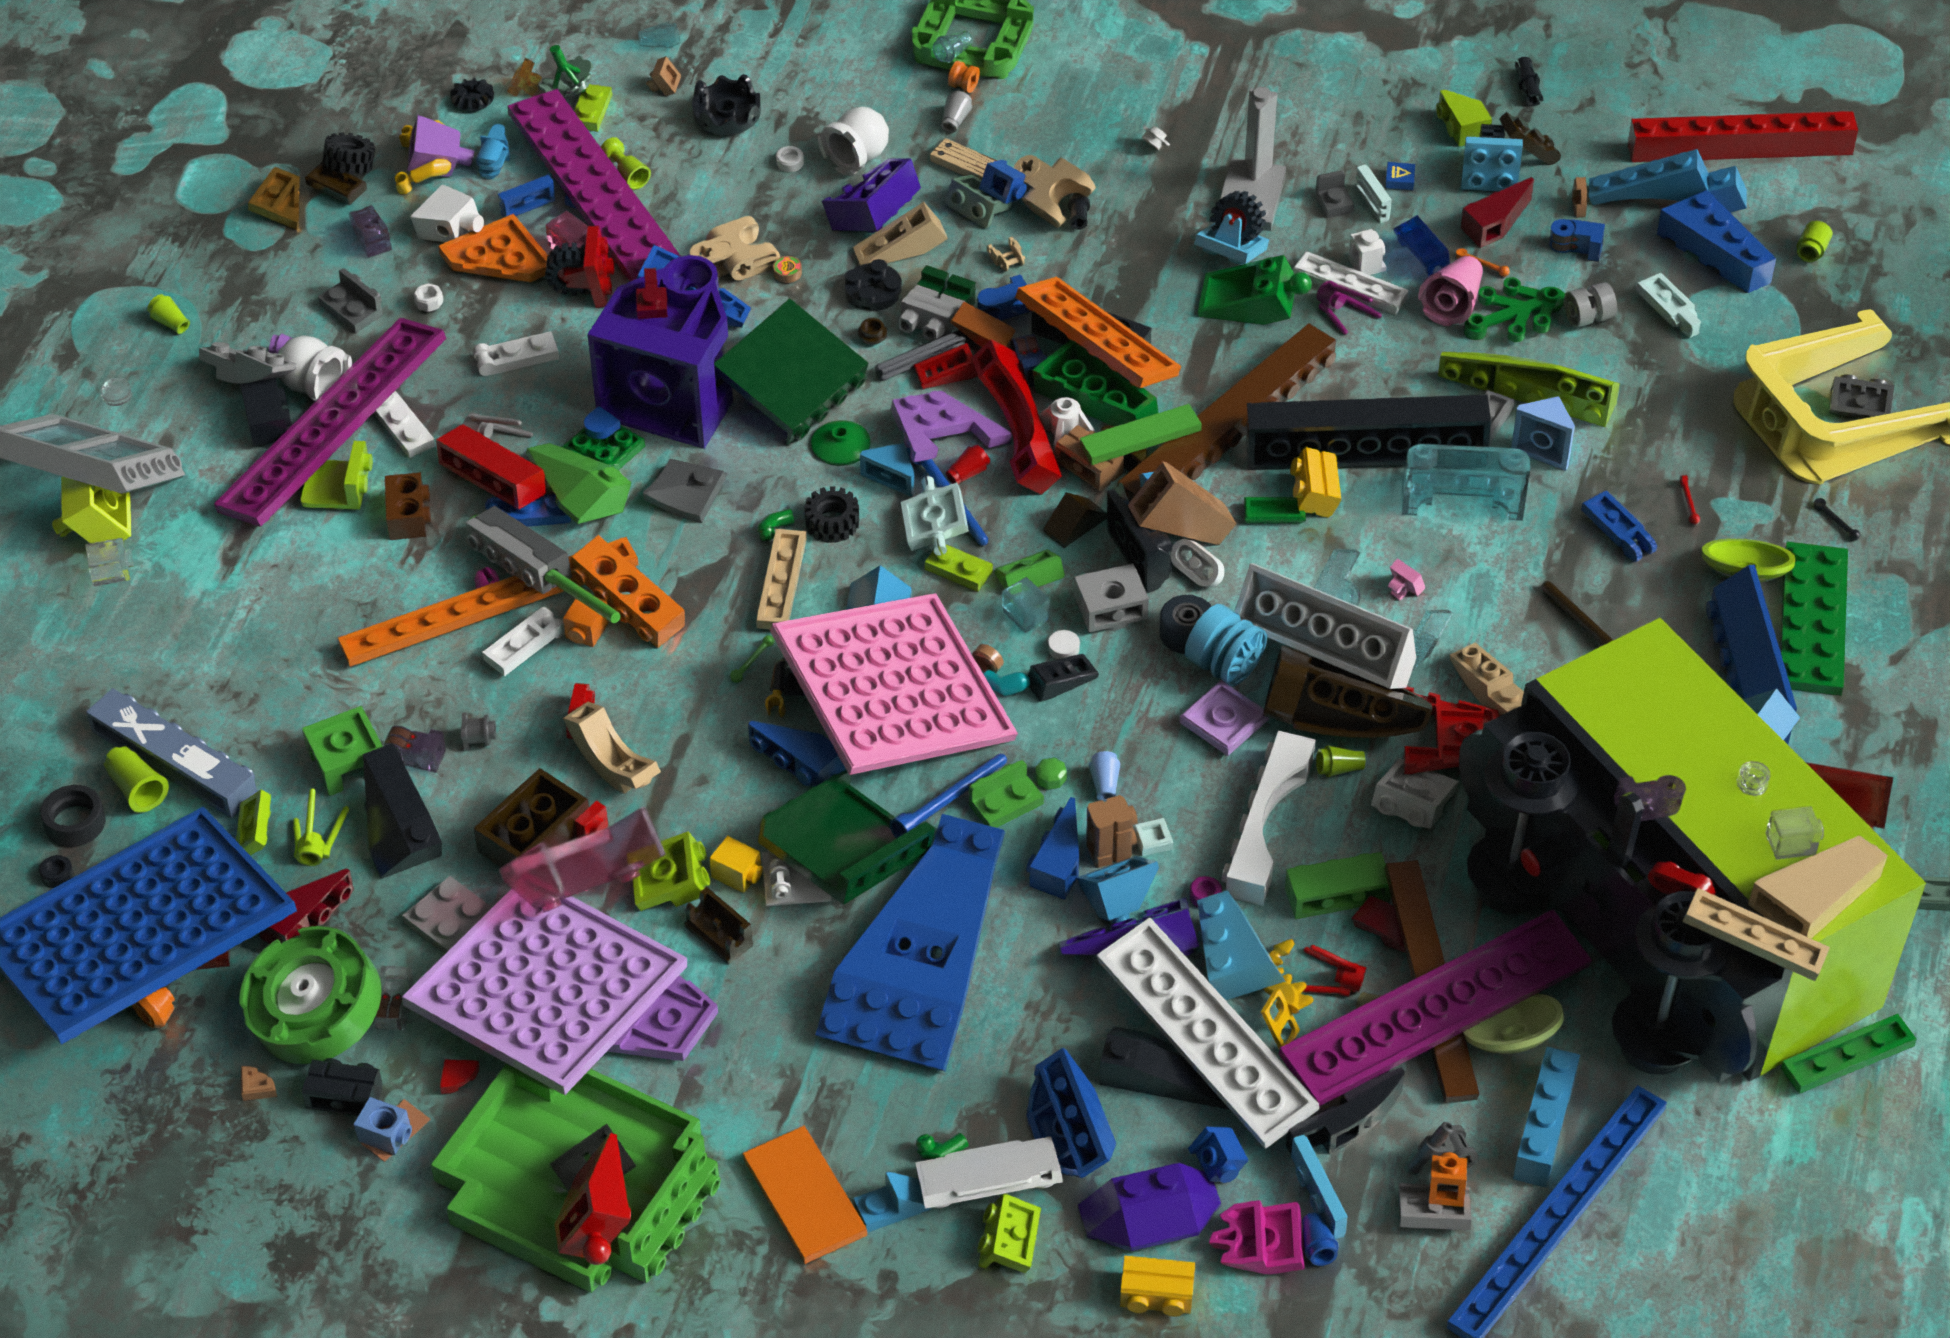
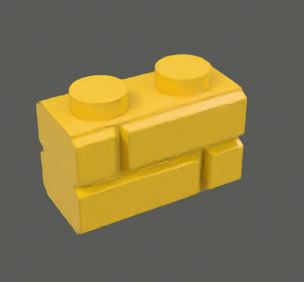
[1290,447,1341,518]
[1120,1255,1195,1317]

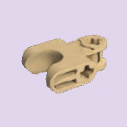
[1014,155,1096,228]
[690,216,780,280]

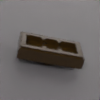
[305,162,367,205]

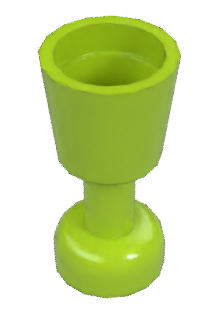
[601,137,651,190]

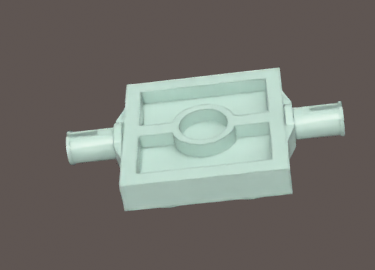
[901,476,969,555]

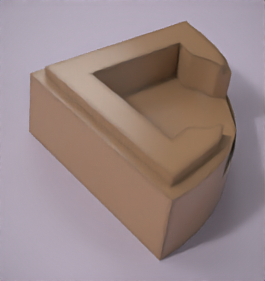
[1571,177,1587,218]
[241,1066,277,1101]

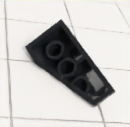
[363,743,442,879]
[1100,1026,1230,1110]

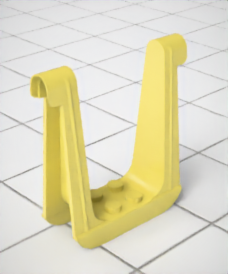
[1733,309,1950,485]

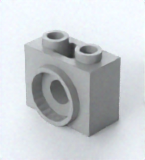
[1074,563,1149,633]

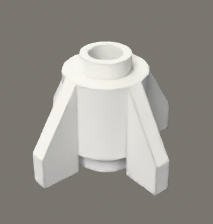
[1039,397,1095,453]

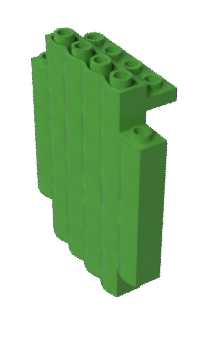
[431,1063,721,1293]

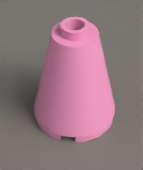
[1418,256,1483,326]

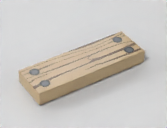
[930,138,1014,180]

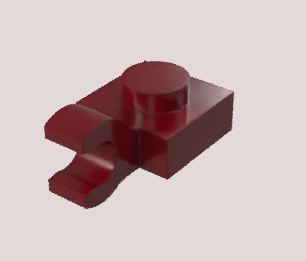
[636,268,668,319]

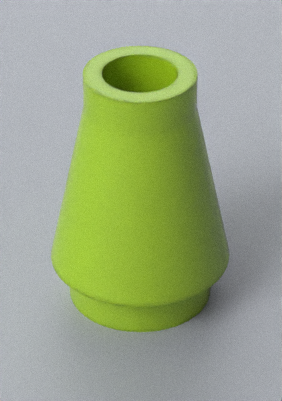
[147,294,190,334]
[1316,745,1366,777]

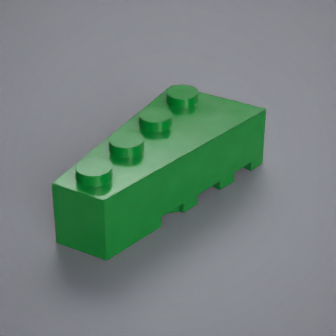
[1032,340,1158,426]

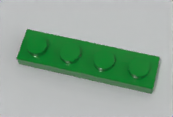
[1781,1014,1917,1094]

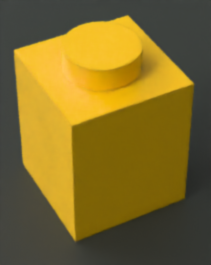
[710,835,763,893]

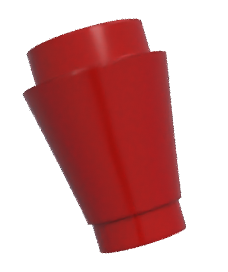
[945,444,990,484]

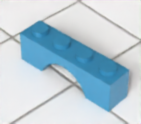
[1513,1046,1580,1188]

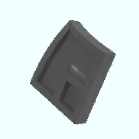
[643,459,726,523]

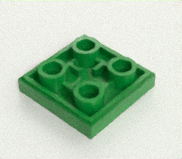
[562,425,646,470]

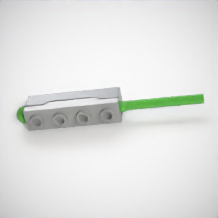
[465,506,621,623]

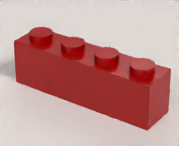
[436,424,546,510]

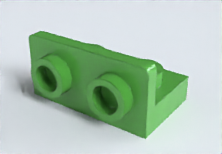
[969,760,1044,828]

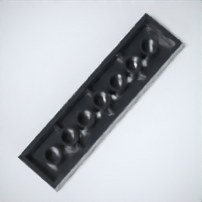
[1246,394,1491,470]

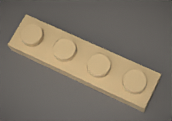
[756,529,807,629]
[1683,888,1830,981]

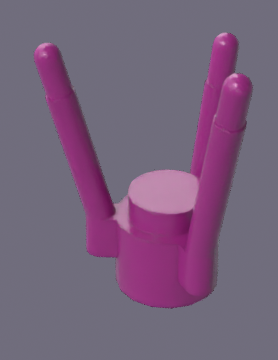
[1316,280,1382,335]

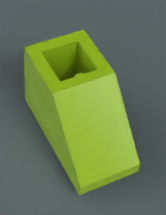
[1436,90,1492,147]

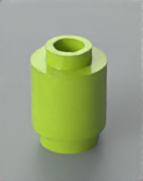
[1796,221,1833,262]

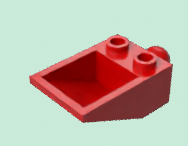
[555,1133,631,1265]

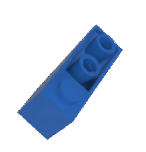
[748,721,845,787]
[1026,797,1079,900]

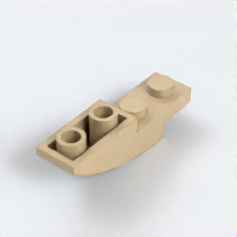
[1450,643,1524,716]

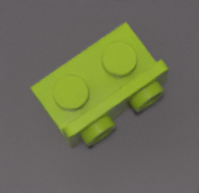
[977,1193,1041,1273]

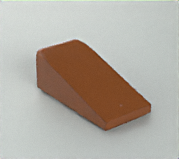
[950,302,1016,347]

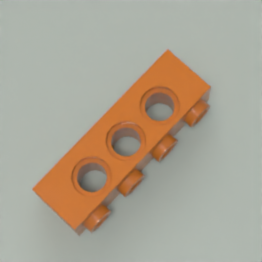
[572,535,685,648]

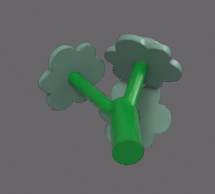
[539,45,593,98]

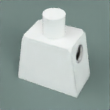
[410,185,484,242]

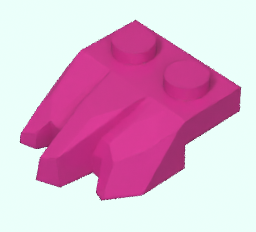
[1209,1200,1304,1275]

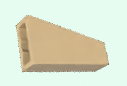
[1748,835,1888,939]

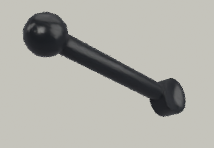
[1813,498,1861,541]

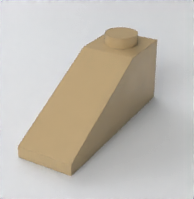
[853,202,948,265]

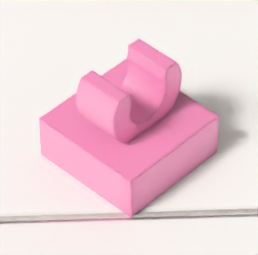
[1388,558,1425,600]

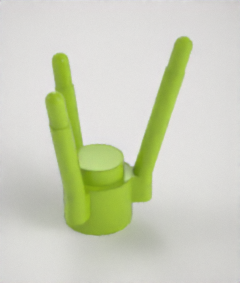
[293,788,349,866]

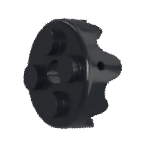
[691,74,761,135]

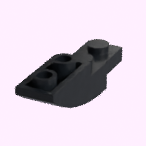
[1286,1067,1405,1154]

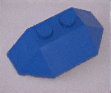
[1026,1048,1117,1178]

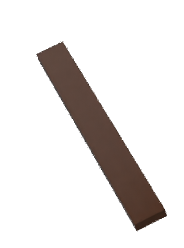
[1384,860,1479,1103]

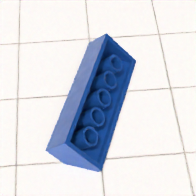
[1706,565,1797,744]

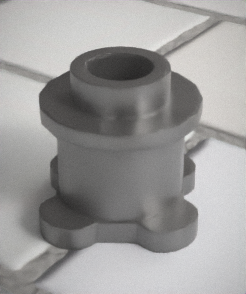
[461,712,496,750]

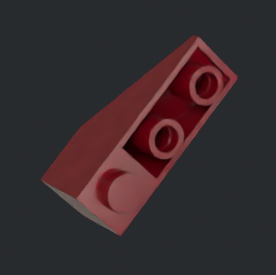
[1460,177,1534,248]
[259,868,354,944]

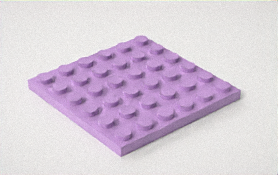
[402,873,687,1095]

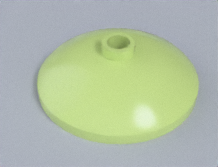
[1463,993,1564,1054]

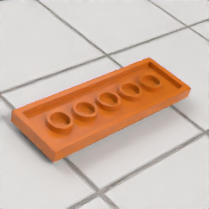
[1015,277,1181,388]

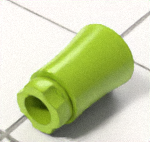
[103,746,169,812]

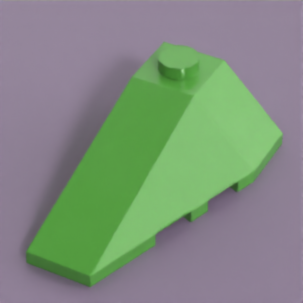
[526,443,631,524]

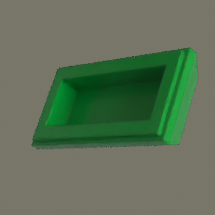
[1244,497,1306,524]

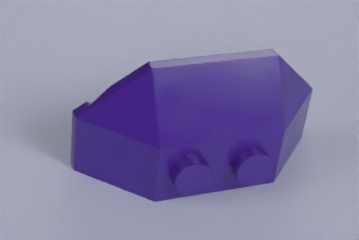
[1077,1163,1221,1251]

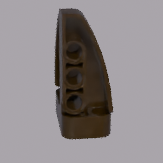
[1263,645,1432,738]

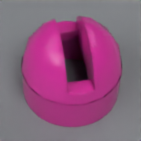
[474,567,499,589]

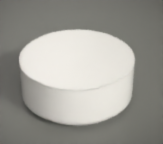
[776,146,804,172]
[1049,630,1080,659]

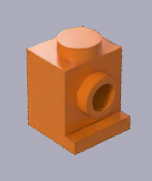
[1429,1152,1467,1207]

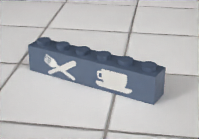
[86,688,257,818]

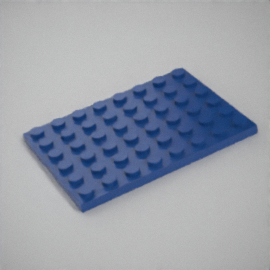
[0,807,297,1045]

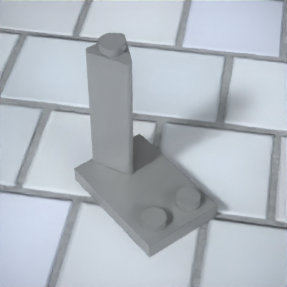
[1220,87,1286,231]

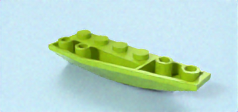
[1438,352,1620,427]

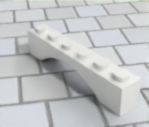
[1221,731,1316,906]

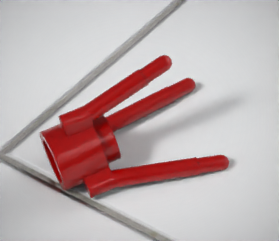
[1303,945,1367,997]

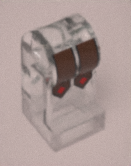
[374,965,415,1031]

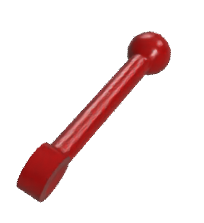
[1680,475,1700,525]

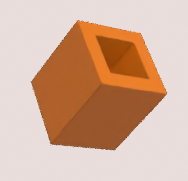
[563,598,610,647]

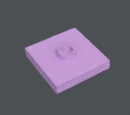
[1180,680,1269,756]

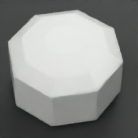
[413,283,443,312]

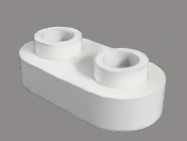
[1170,539,1224,588]

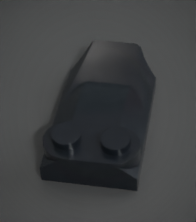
[1107,482,1172,593]

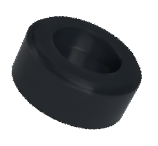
[39,855,74,888]

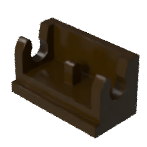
[684,887,753,965]

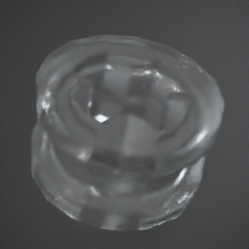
[1737,761,1771,796]

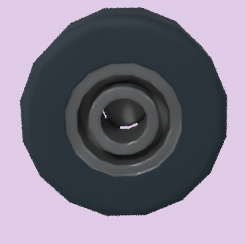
[1159,595,1212,654]

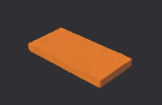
[743,1125,867,1264]

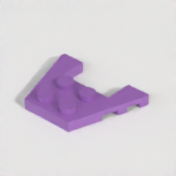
[890,391,1012,462]
[608,975,718,1061]

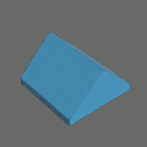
[846,565,912,610]

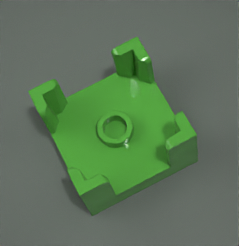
[302,706,383,796]

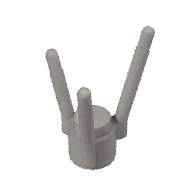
[463,413,533,438]

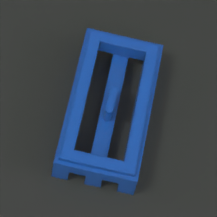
[498,174,556,218]

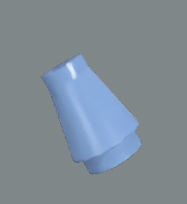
[1089,751,1121,801]

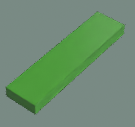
[1080,404,1202,465]

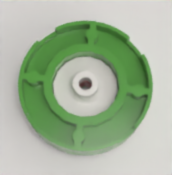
[239,926,382,1064]

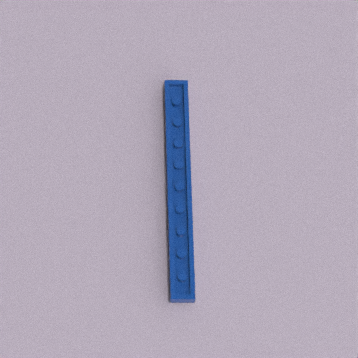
[1447,1085,1667,1338]

